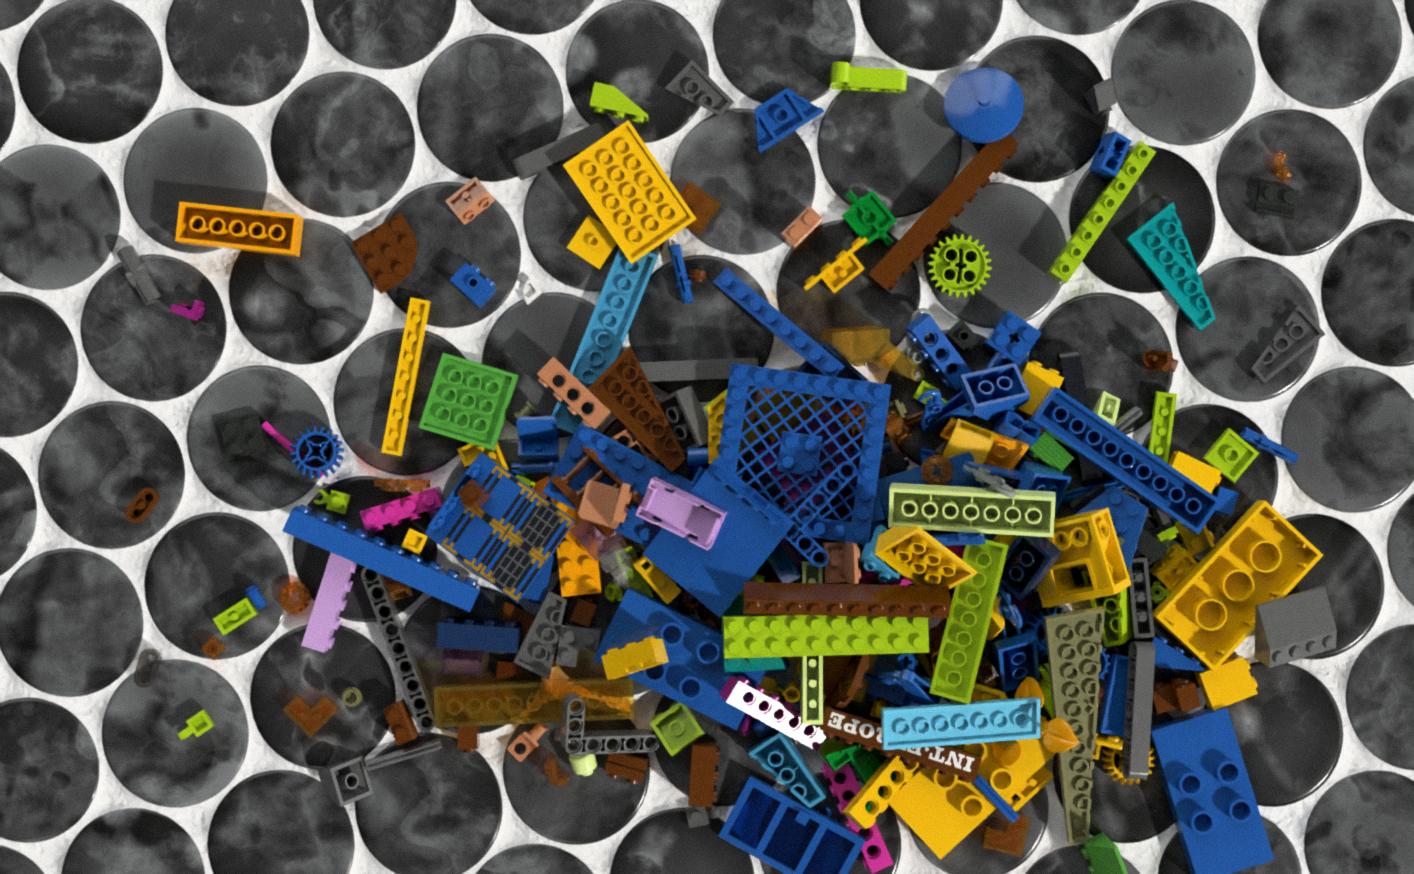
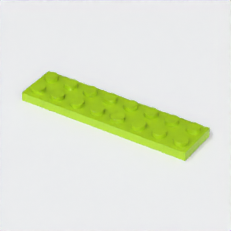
[929,539,1009,704]

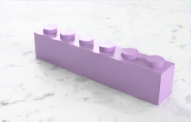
[301,552,359,653]

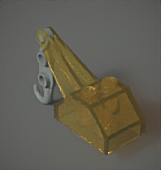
[821,308,934,382]

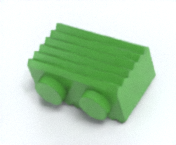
[1027,431,1074,471]

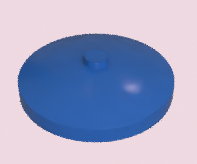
[944,68,1024,143]

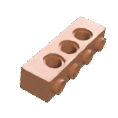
[537,357,612,429]

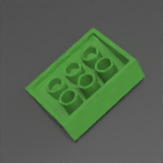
[1081,833,1128,874]

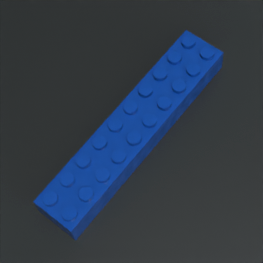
[1029,386,1221,534]
[282,504,480,612]

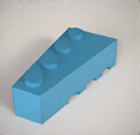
[748,730,827,808]

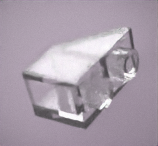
[599,543,632,590]

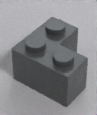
[556,623,602,667]

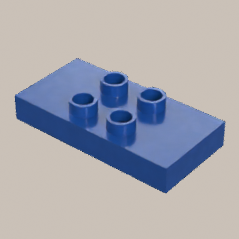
[593,586,766,730]
[1150,707,1274,874]

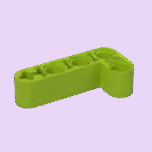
[830,62,907,93]

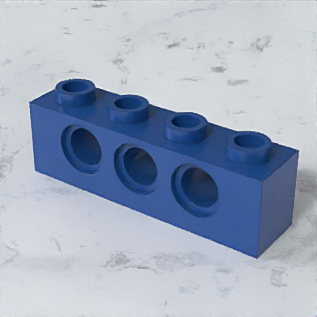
[905,313,972,391]

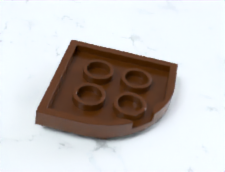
[351,213,418,294]
[823,654,870,710]

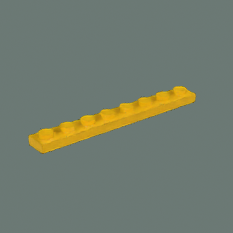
[381,297,431,456]

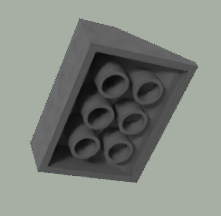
[1254,586,1337,668]

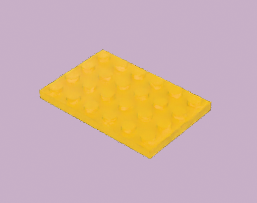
[563,120,696,264]

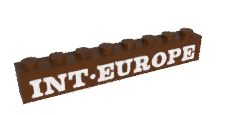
[819,706,982,783]

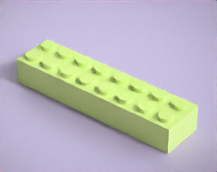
[888,483,1056,537]

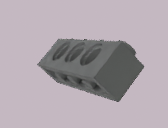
[1127,556,1155,639]

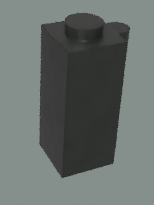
[1116,526,1167,566]

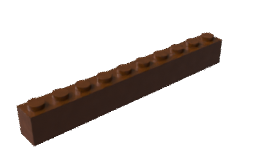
[867,135,1019,291]
[743,582,951,618]

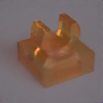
[387,578,413,601]

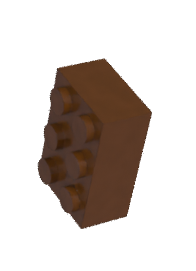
[688,739,720,807]

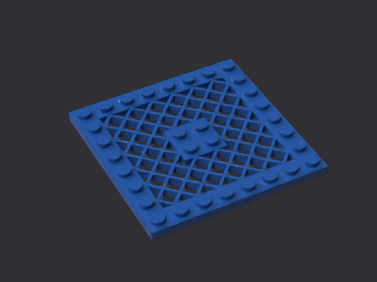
[718,363,891,545]

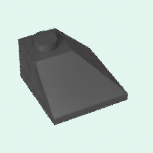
[317,756,374,807]

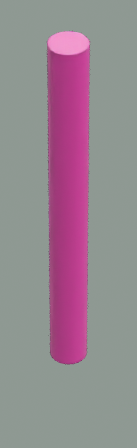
[261,421,324,478]

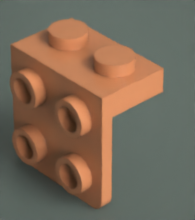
[578,480,632,529]
[821,541,861,585]

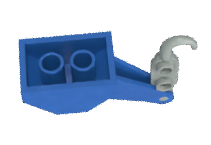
[962,460,1071,513]

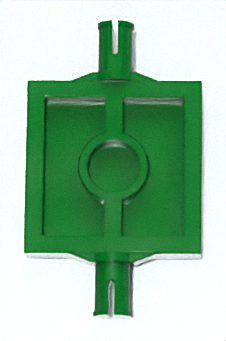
[841,190,897,247]

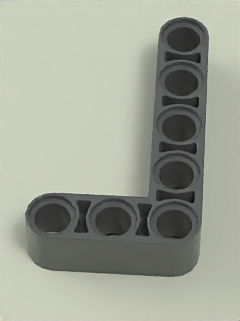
[560,693,660,755]

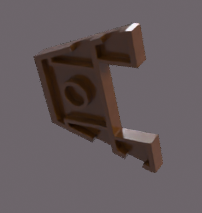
[496,601,560,679]

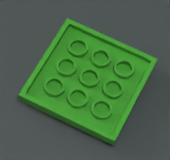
[418,353,518,451]

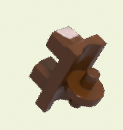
[1142,349,1178,372]

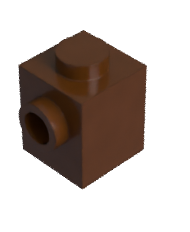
[457,479,491,510]

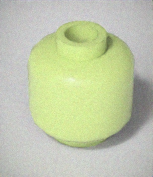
[569,754,597,776]

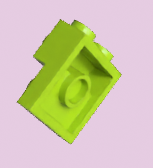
[649,701,705,757]

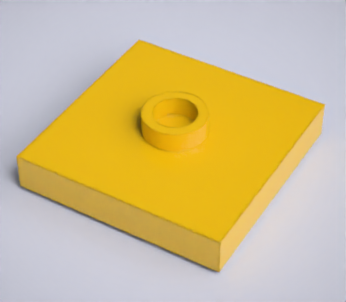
[567,215,617,270]

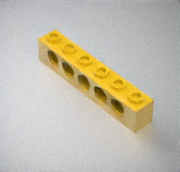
[842,754,919,829]

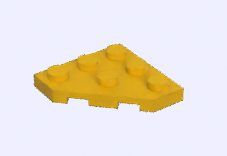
[708,392,764,464]

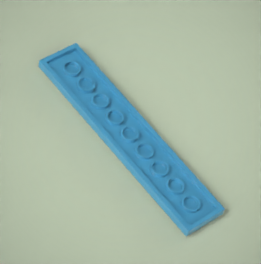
[552,248,659,434]

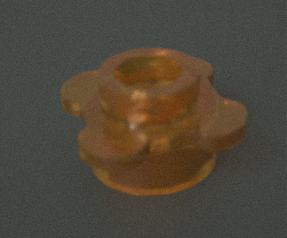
[202,636,226,660]

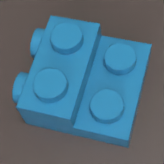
[859,525,901,584]

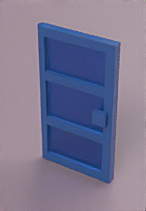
[718,775,866,874]

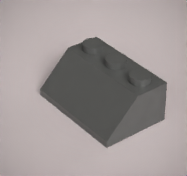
[658,385,708,453]

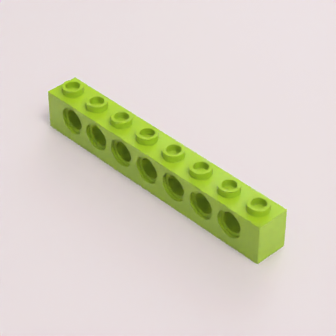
[1046,141,1156,285]

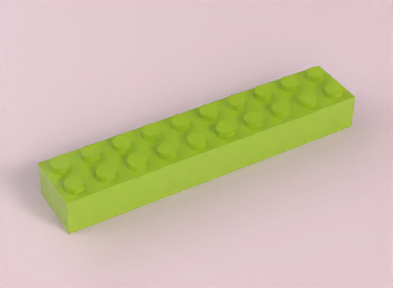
[722,615,929,659]

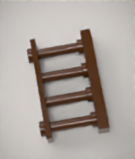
[550,446,642,539]

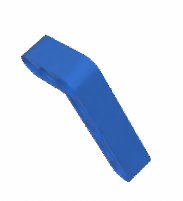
[784,461,856,567]

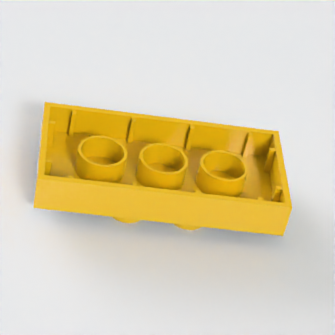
[1153,500,1323,672]
[888,690,1057,860]

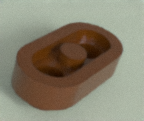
[125,488,160,523]

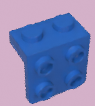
[516,416,559,460]

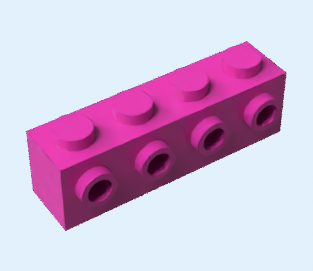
[360,487,444,532]

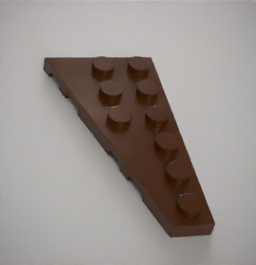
[588,346,687,473]

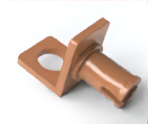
[507,720,549,762]

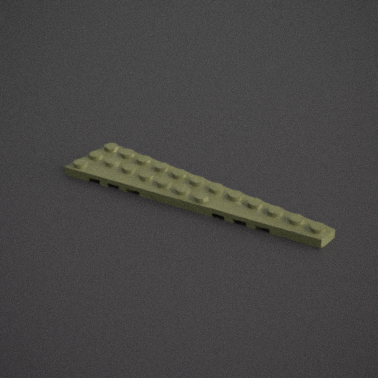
[1043,606,1105,845]

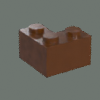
[1152,676,1201,714]

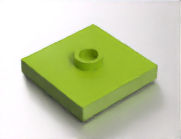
[1202,428,1259,483]

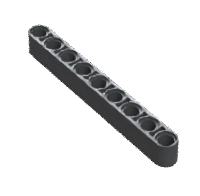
[361,567,438,732]

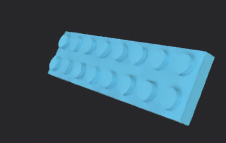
[881,697,1040,750]

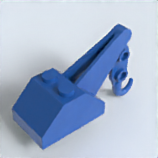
[918,363,1030,433]
[989,584,1040,692]
[863,669,961,707]

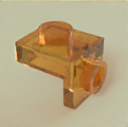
[544,756,571,786]

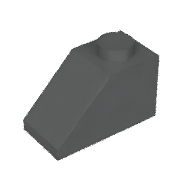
[1084,77,1117,115]

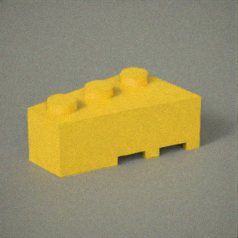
[601,636,669,680]

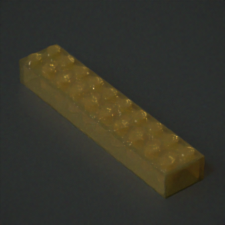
[434,676,636,728]

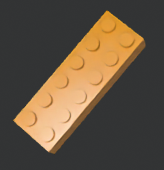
[175,201,304,257]
[549,478,603,597]

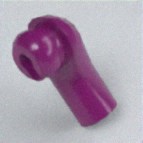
[738,713,757,736]

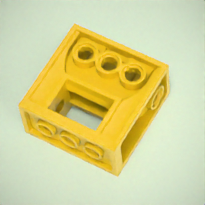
[1037,507,1131,608]

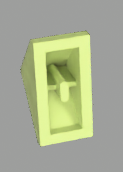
[1092,391,1121,426]

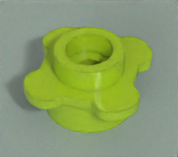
[1150,580,1170,604]
[605,582,623,602]

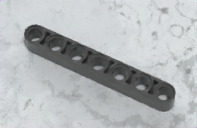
[639,358,758,382]
[1122,641,1155,779]

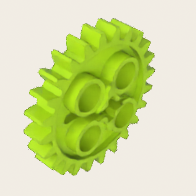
[927,234,992,298]

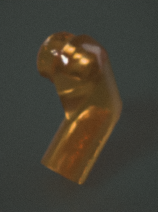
[1273,152,1292,181]

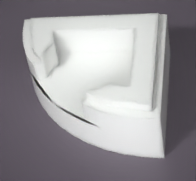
[523,277,543,305]

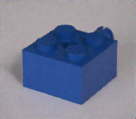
[983,311,1041,369]

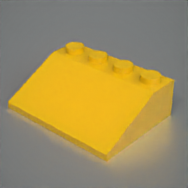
[874,526,977,589]

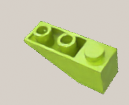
[590,82,649,123]

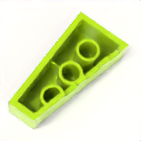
[1081,567,1132,647]

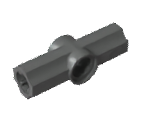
[116,245,162,305]

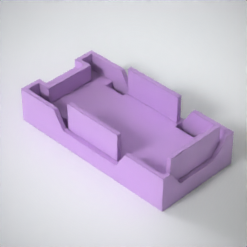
[635,477,727,551]

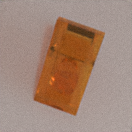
[885,411,913,446]

